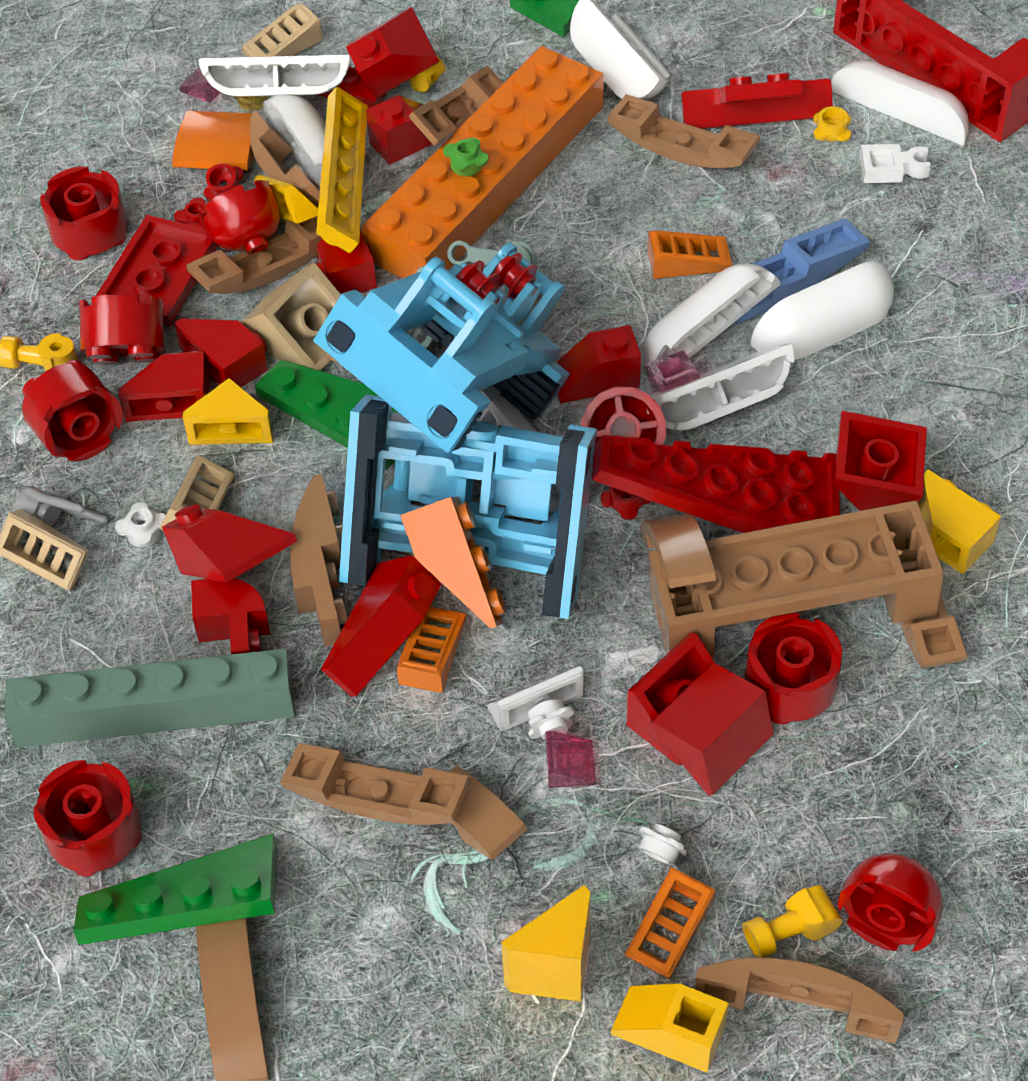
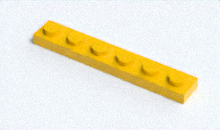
[316,86,368,253]

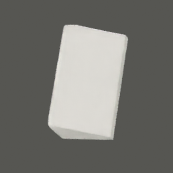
[488,666,584,731]

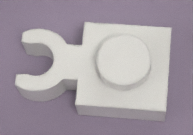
[860,144,931,183]

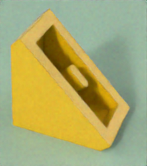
[183,379,273,445]

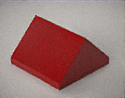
[833,411,927,511]
[626,632,715,765]
[648,663,773,796]

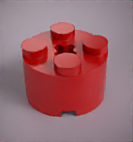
[40,166,127,261]
[79,294,165,364]
[22,360,123,462]
[744,613,842,725]
[34,760,142,877]

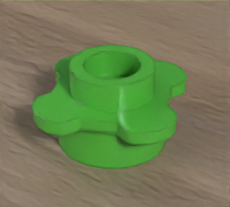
[443,138,488,176]

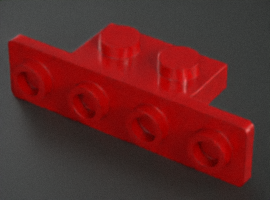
[681,73,833,128]

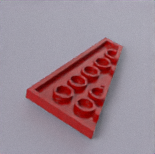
[592,435,840,533]

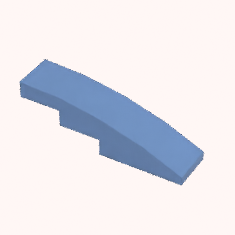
[734,218,870,325]

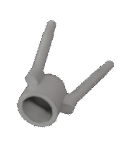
[14,486,109,578]

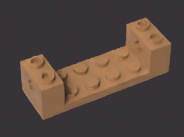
[649,501,944,658]

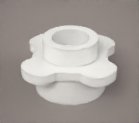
[115,502,166,547]
[528,699,574,740]
[638,824,687,866]

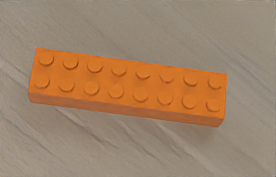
[361,46,604,278]

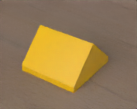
[501,885,591,1002]

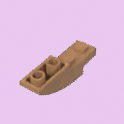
[290,474,347,647]

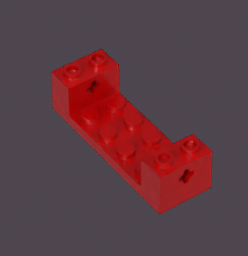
[833,0,1028,143]

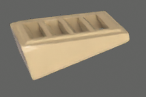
[242,2,323,57]
[160,455,235,531]
[0,509,89,591]

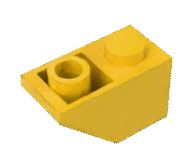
[918,469,1001,574]
[611,984,729,1073]

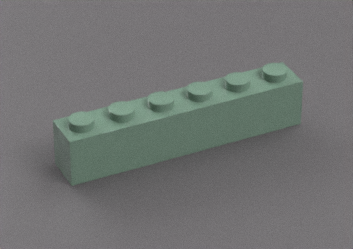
[5,649,295,748]

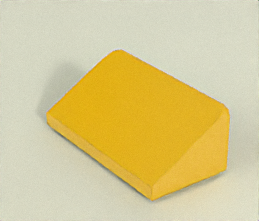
[254,175,318,224]

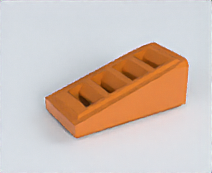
[647,231,733,279]
[397,607,466,693]
[625,867,716,980]

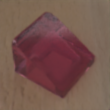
[179,66,220,103]
[645,351,700,393]
[545,731,596,788]

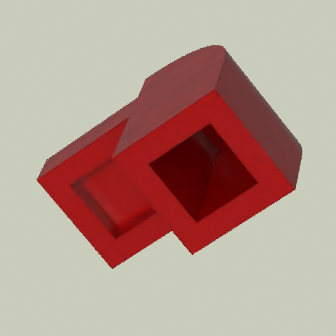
[191,578,271,655]

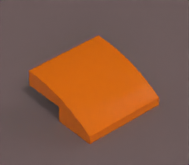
[172,110,261,170]

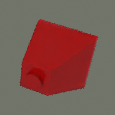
[346,7,440,98]
[162,504,297,583]

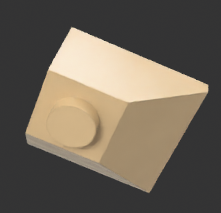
[240,262,341,371]

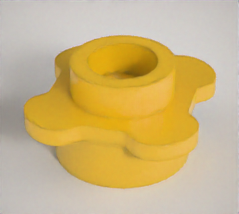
[813,106,851,142]

